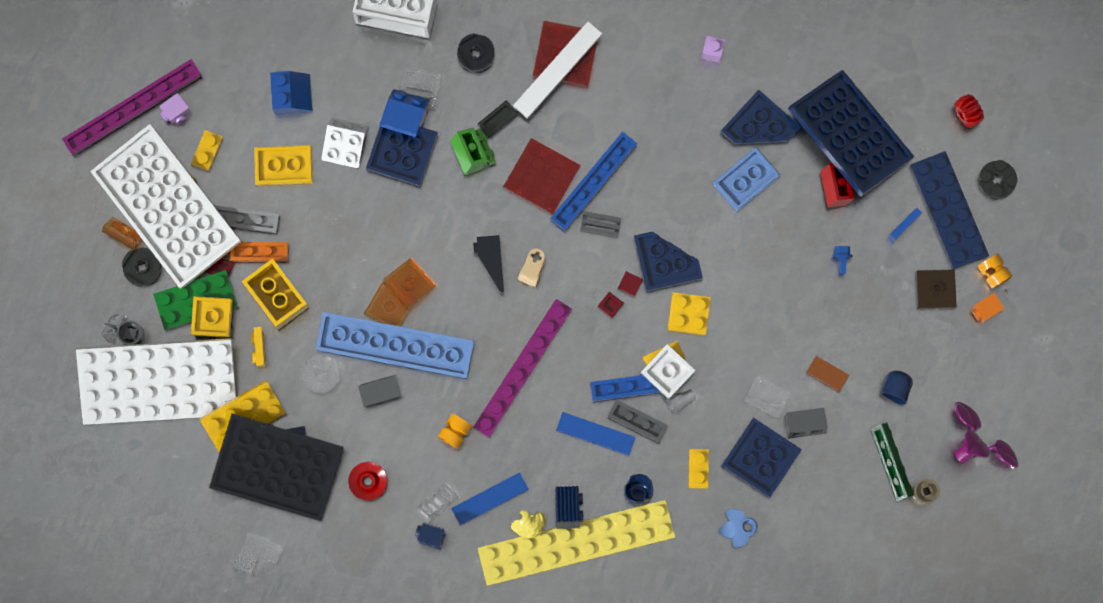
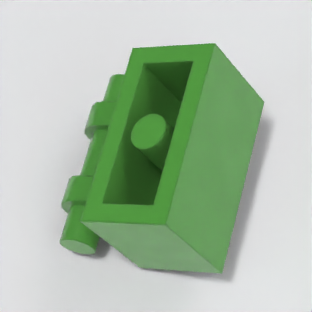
[450,127,496,175]

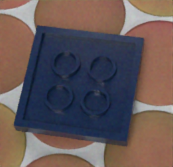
[366,126,438,187]
[721,417,802,498]

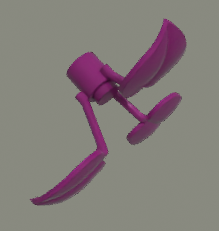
[954,402,1019,468]

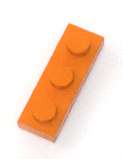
[230,242,288,262]

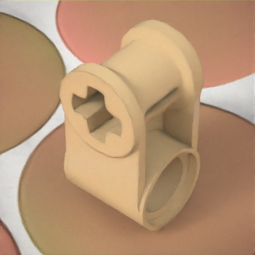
[518,248,545,287]

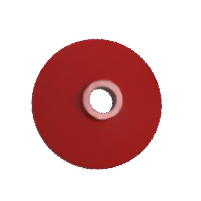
[348,462,387,501]

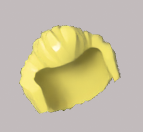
[511,510,546,539]

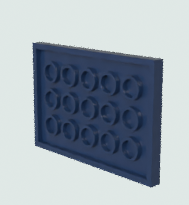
[788,69,915,197]

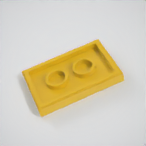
[254,145,313,186]

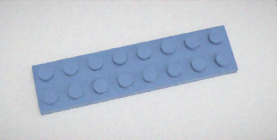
[316,312,474,378]

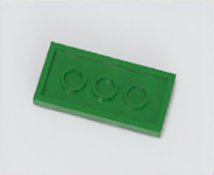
[153,270,238,331]

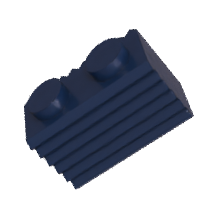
[555,486,584,529]
[415,522,446,550]

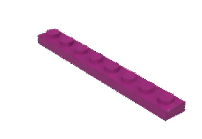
[62,59,202,156]
[473,299,572,438]

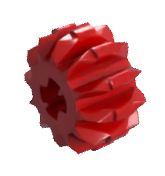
[954,94,984,128]

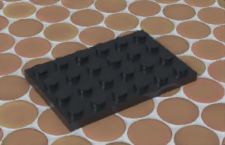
[209,413,344,521]

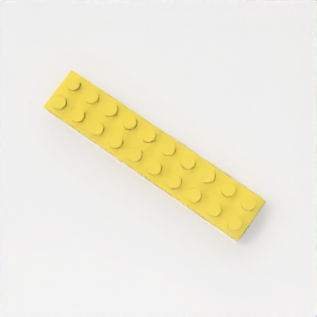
[478,500,675,586]

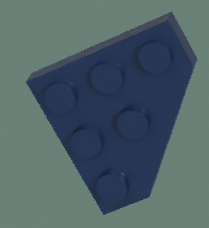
[721,90,801,145]
[634,231,703,292]

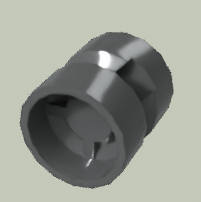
[117,320,145,345]

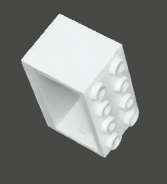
[352,0,437,38]

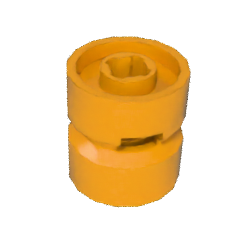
[977,253,1013,289]
[438,413,473,449]

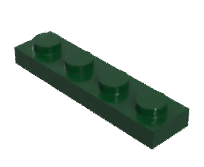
[871,423,914,502]

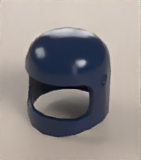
[881,370,913,405]

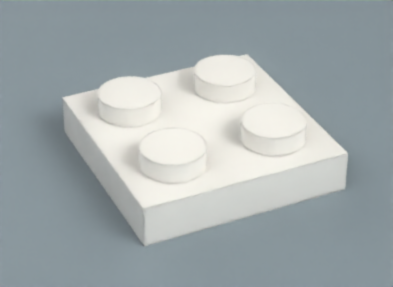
[641,344,695,399]

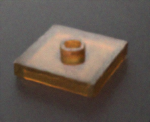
[382,258,436,310]
[364,281,416,327]

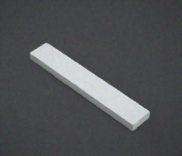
[513,22,602,119]

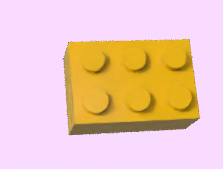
[242,258,309,330]

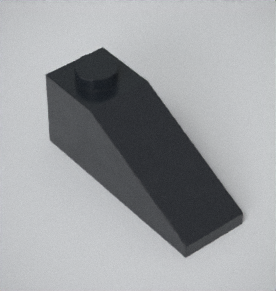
[473,235,504,295]

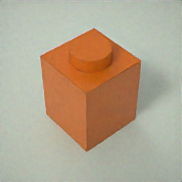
[972,293,1005,323]

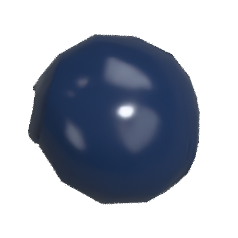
[624,474,654,506]

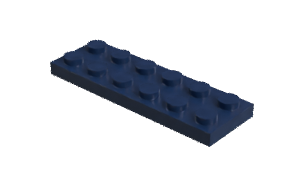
[910,151,989,270]

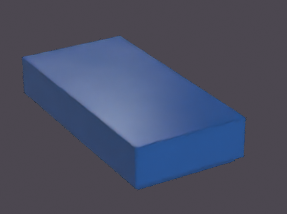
[889,208,922,243]

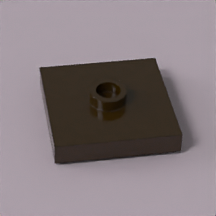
[916,269,957,309]

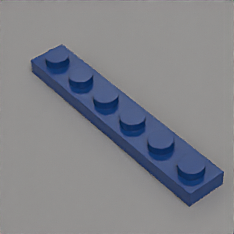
[550,131,637,231]

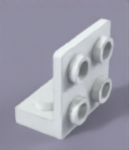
[322,118,368,168]

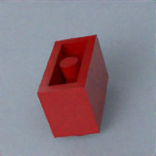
[820,164,854,207]

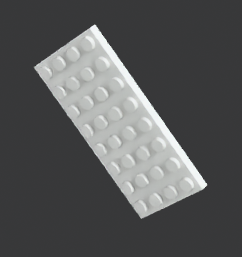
[90,124,242,289]
[76,338,236,425]

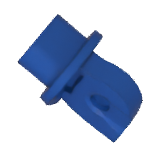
[832,246,853,274]

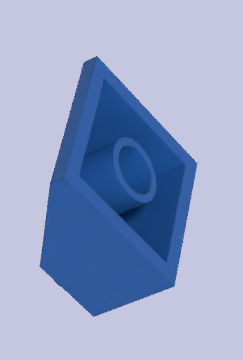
[270,71,313,114]
[379,89,429,137]

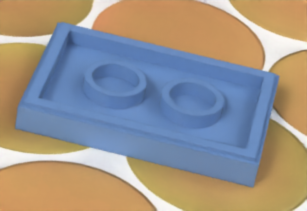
[712,147,781,212]

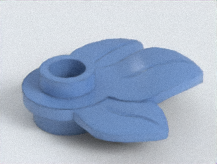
[719,509,758,548]

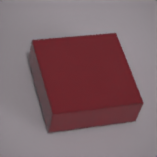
[618,271,643,297]
[597,292,624,319]

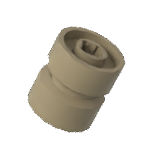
[912,479,940,506]

